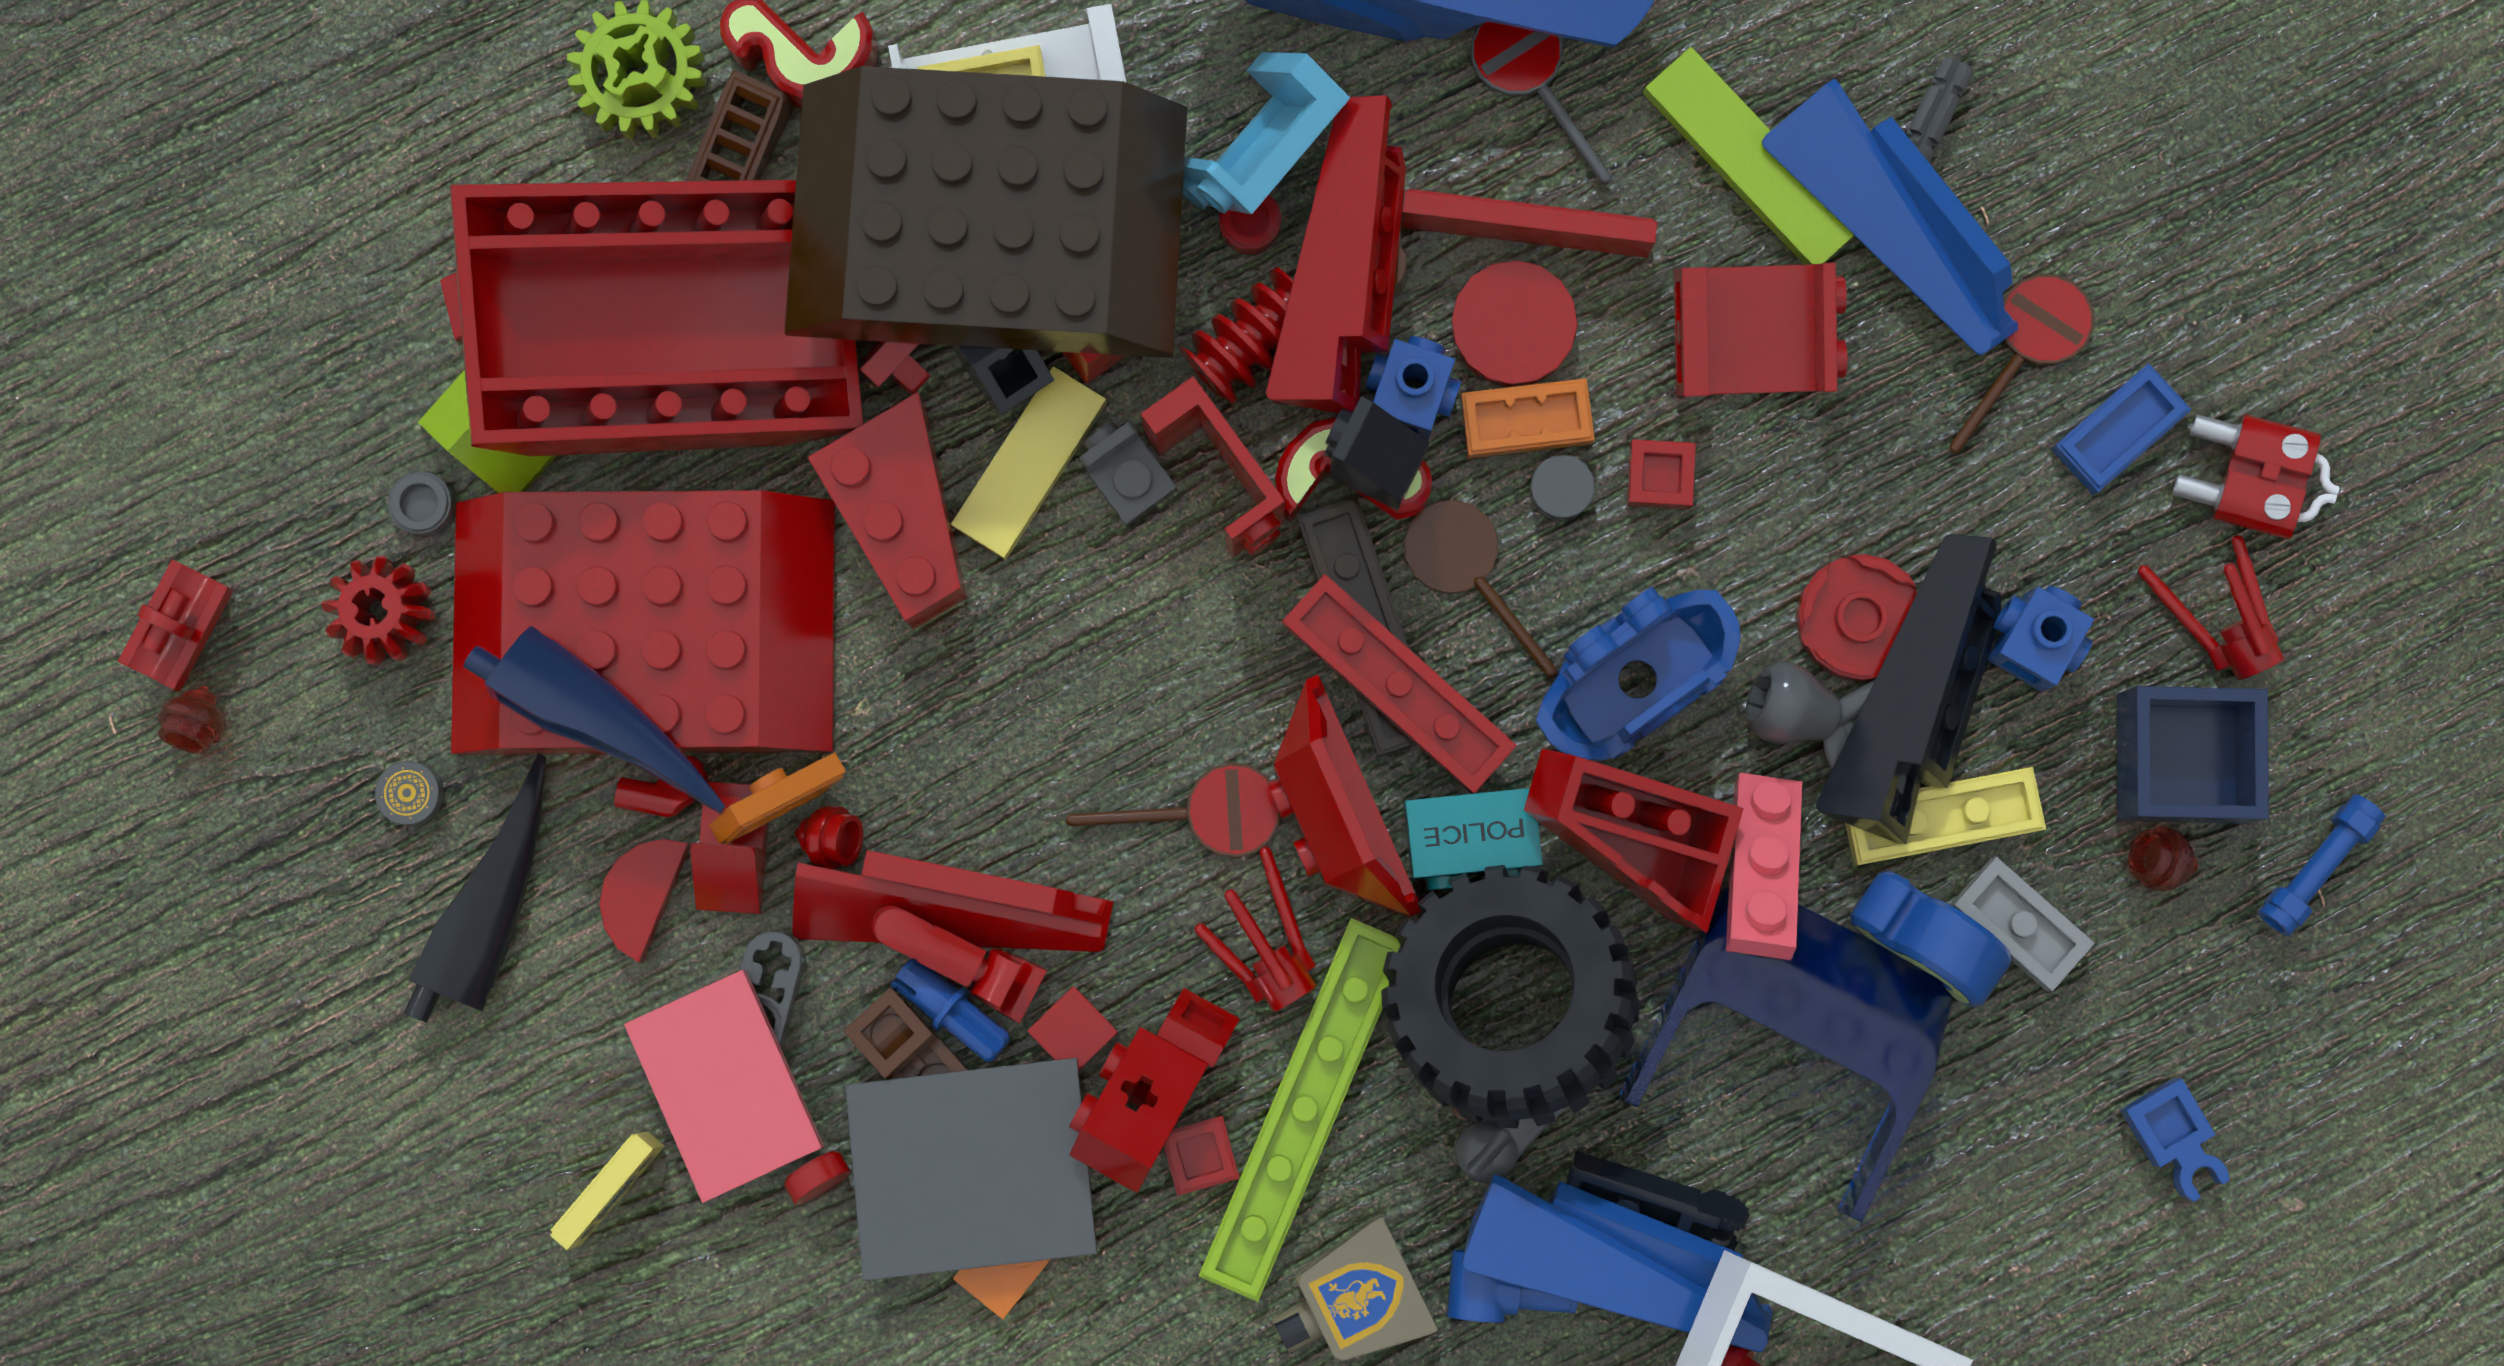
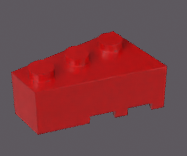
[808,392,968,630]

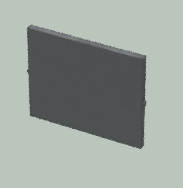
[845,1058,1098,1281]

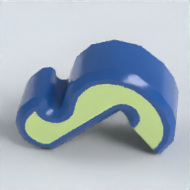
[1849,870,2012,1008]

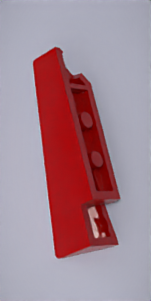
[1266,95,1406,413]
[792,850,1114,952]

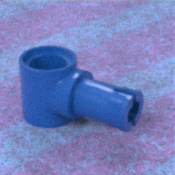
[1447,1250,1578,1323]

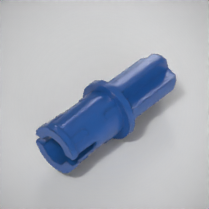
[890,958,1010,1062]

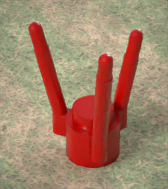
[2138,535,2285,681]
[1194,847,1317,1012]

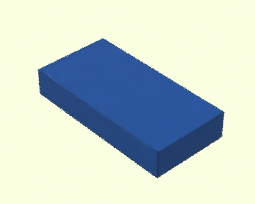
[2051,363,2192,495]

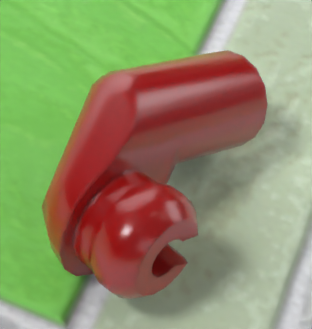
[614,755,708,817]

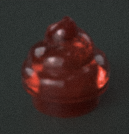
[157,686,224,754]
[2128,827,2198,892]

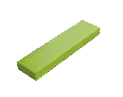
[1643,47,1854,265]

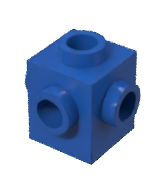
[1365,336,1462,441]
[1987,586,2095,692]

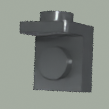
[1079,421,1177,528]

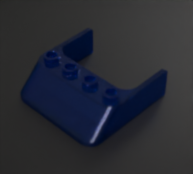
[1618,887,1952,1222]

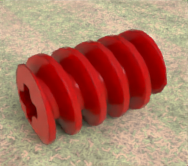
[1178,267,1293,405]

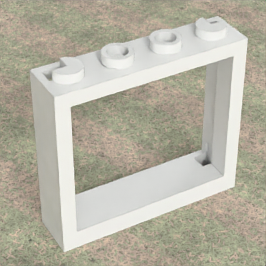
[1676,1250,1973,1366]

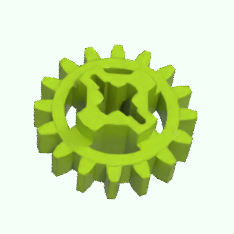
[566,0,707,140]

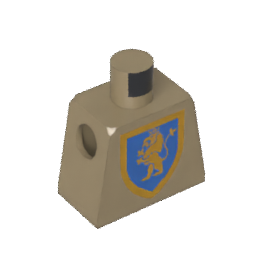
[1272,1213,1438,1362]

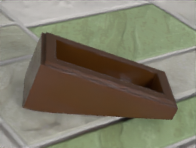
[686,70,795,181]

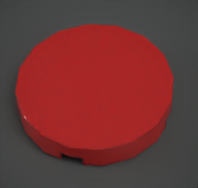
[1450,260,1578,388]
[1795,554,1917,682]

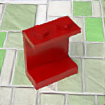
[1673,263,1847,397]
[1140,376,1285,558]

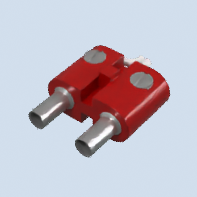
[2173,414,2339,540]

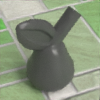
[1746,661,1876,769]

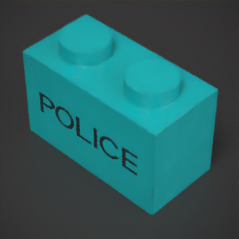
[1403,788,1543,891]

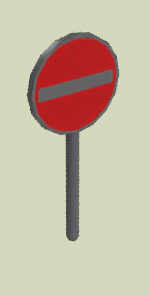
[1471,22,1612,185]

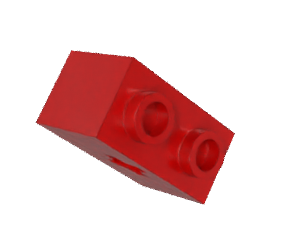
[1069,1027,1208,1193]

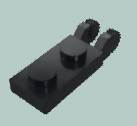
[1565,1151,1750,1251]

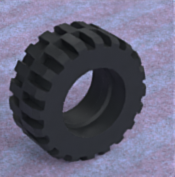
[1381,865,1640,1129]

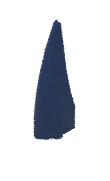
[463,626,725,814]

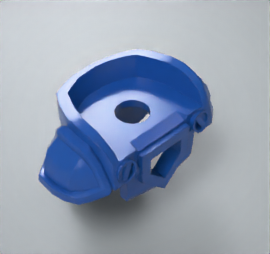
[1536,586,1741,761]

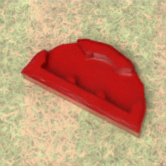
[599,839,691,963]

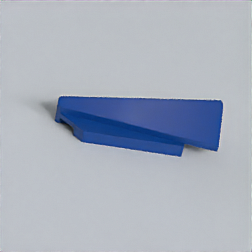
[1762,79,2018,355]
[1461,1174,1772,1352]

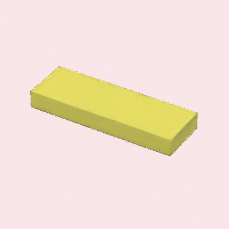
[951,366,1107,561]
[1845,767,2046,866]

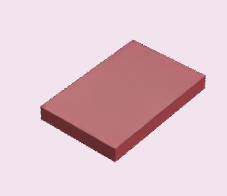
[624,969,825,1203]

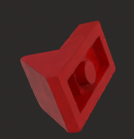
[690,782,769,914]

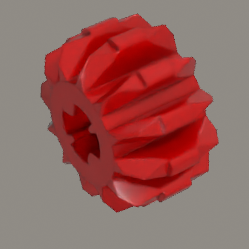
[321,556,436,666]

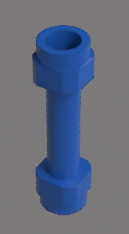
[2258,794,2386,937]

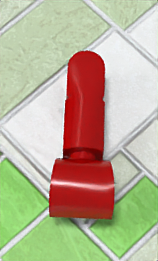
[871,905,1047,1024]

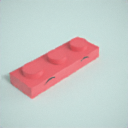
[1726,772,1802,960]

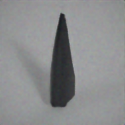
[403,753,546,1023]

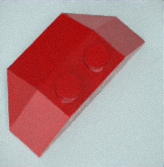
[1267,675,1422,918]

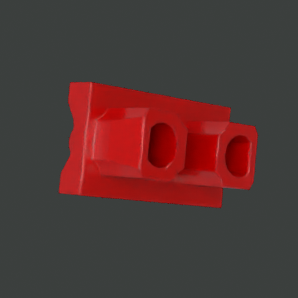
[117,559,234,692]

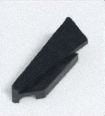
[1816,534,2002,844]

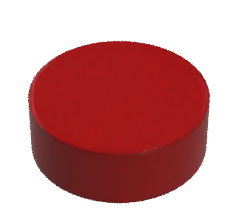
[1219,195,1281,255]
[784,1151,852,1206]

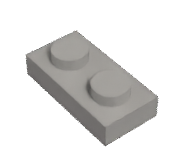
[1950,857,2095,992]

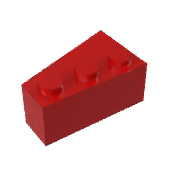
[1523,748,1744,933]

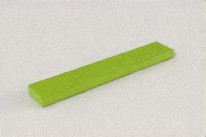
[1199,918,1400,1302]

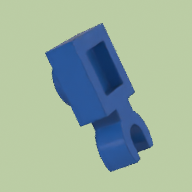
[2120,1078,2229,1202]

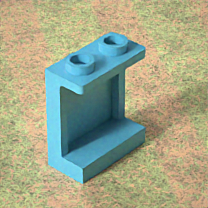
[1183,52,1350,214]

